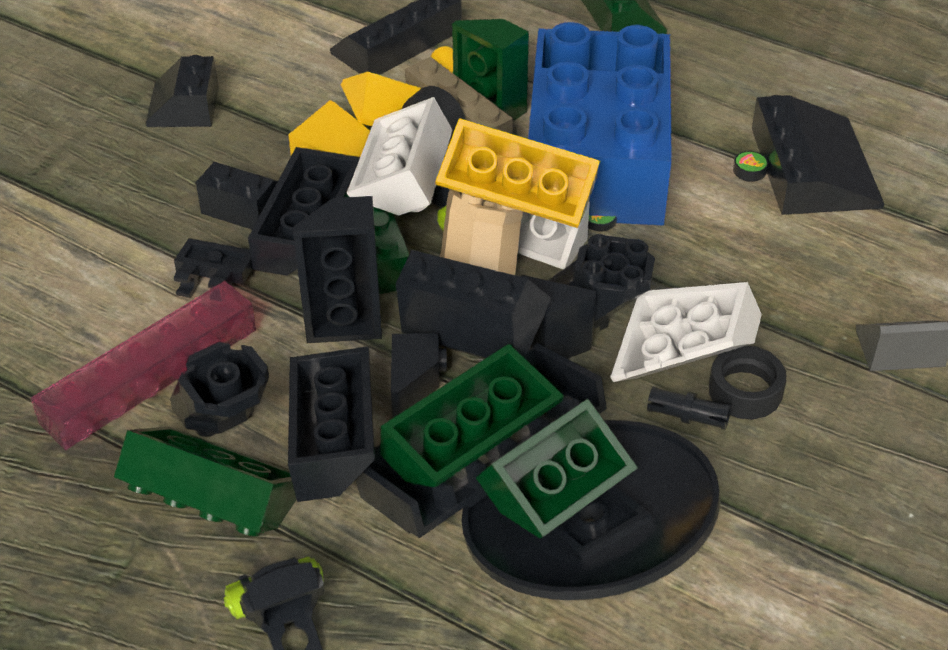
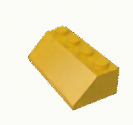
[435,118,600,228]

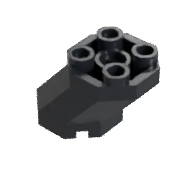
[548,234,655,331]
[170,342,269,437]

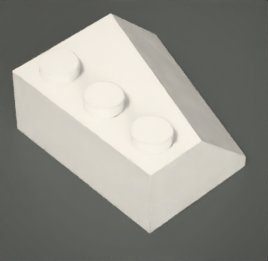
[611,282,762,382]

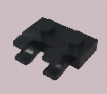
[174,238,253,305]

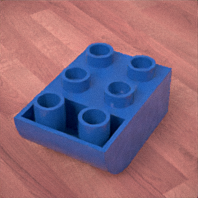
[528,22,672,226]

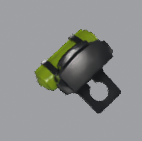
[224,556,324,650]

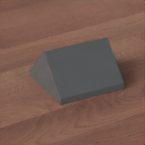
[856,320,948,371]

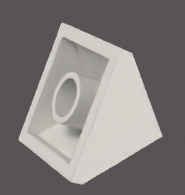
[518,202,590,269]

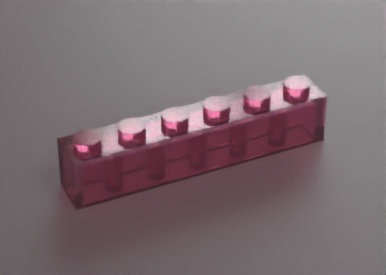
[30,281,256,450]

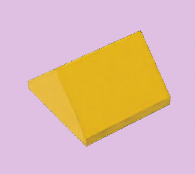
[340,72,421,126]

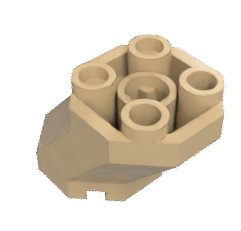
[440,189,523,275]

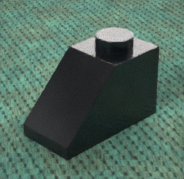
[391,333,447,418]

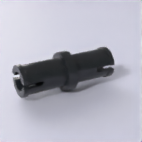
[647,387,731,430]

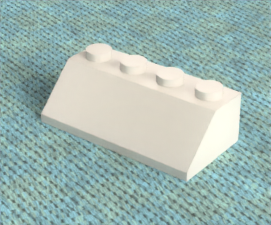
[347,97,452,215]

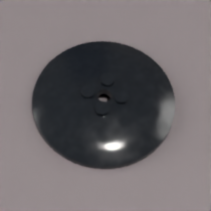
[461,420,720,600]

